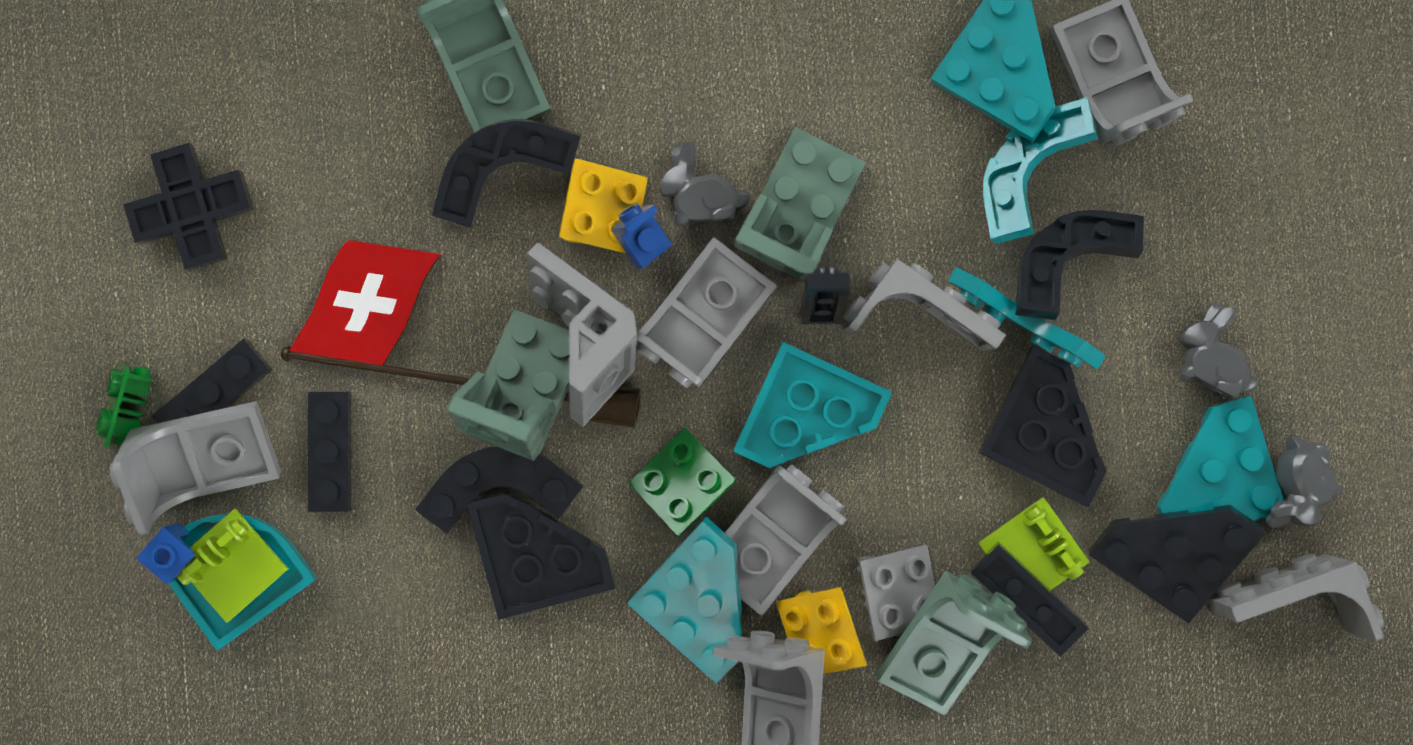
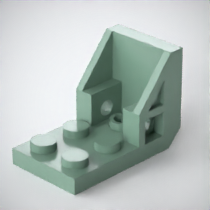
[734,127,866,283]
[447,309,569,461]

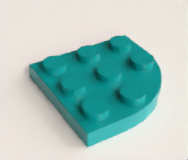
[168,513,318,651]

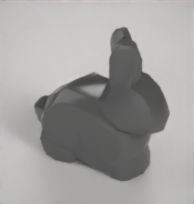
[659,142,749,227]
[1177,303,1258,399]
[1266,435,1343,528]

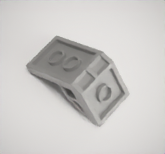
[527,243,637,427]

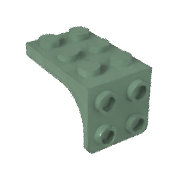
[416,0,552,133]
[876,571,1032,715]

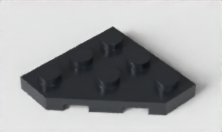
[978,346,1107,507]
[467,491,616,620]
[1089,505,1266,623]

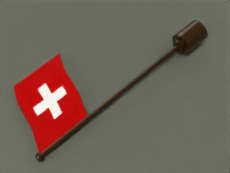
[281,240,641,428]

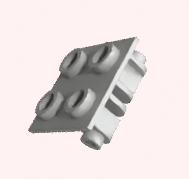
[857,544,935,641]

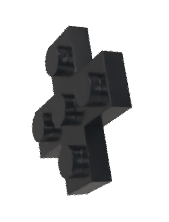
[123,143,254,271]

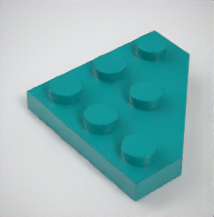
[930,0,1055,143]
[733,342,892,468]
[1156,396,1284,521]
[627,517,744,684]

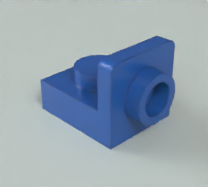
[611,203,672,269]
[136,523,195,584]

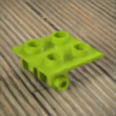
[978,497,1090,590]
[177,508,289,623]

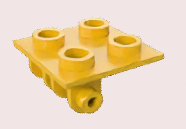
[558,158,648,254]
[776,587,867,674]

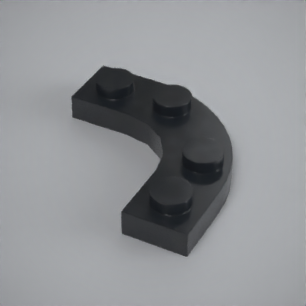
[432,119,582,227]
[1015,210,1144,320]
[415,447,584,534]

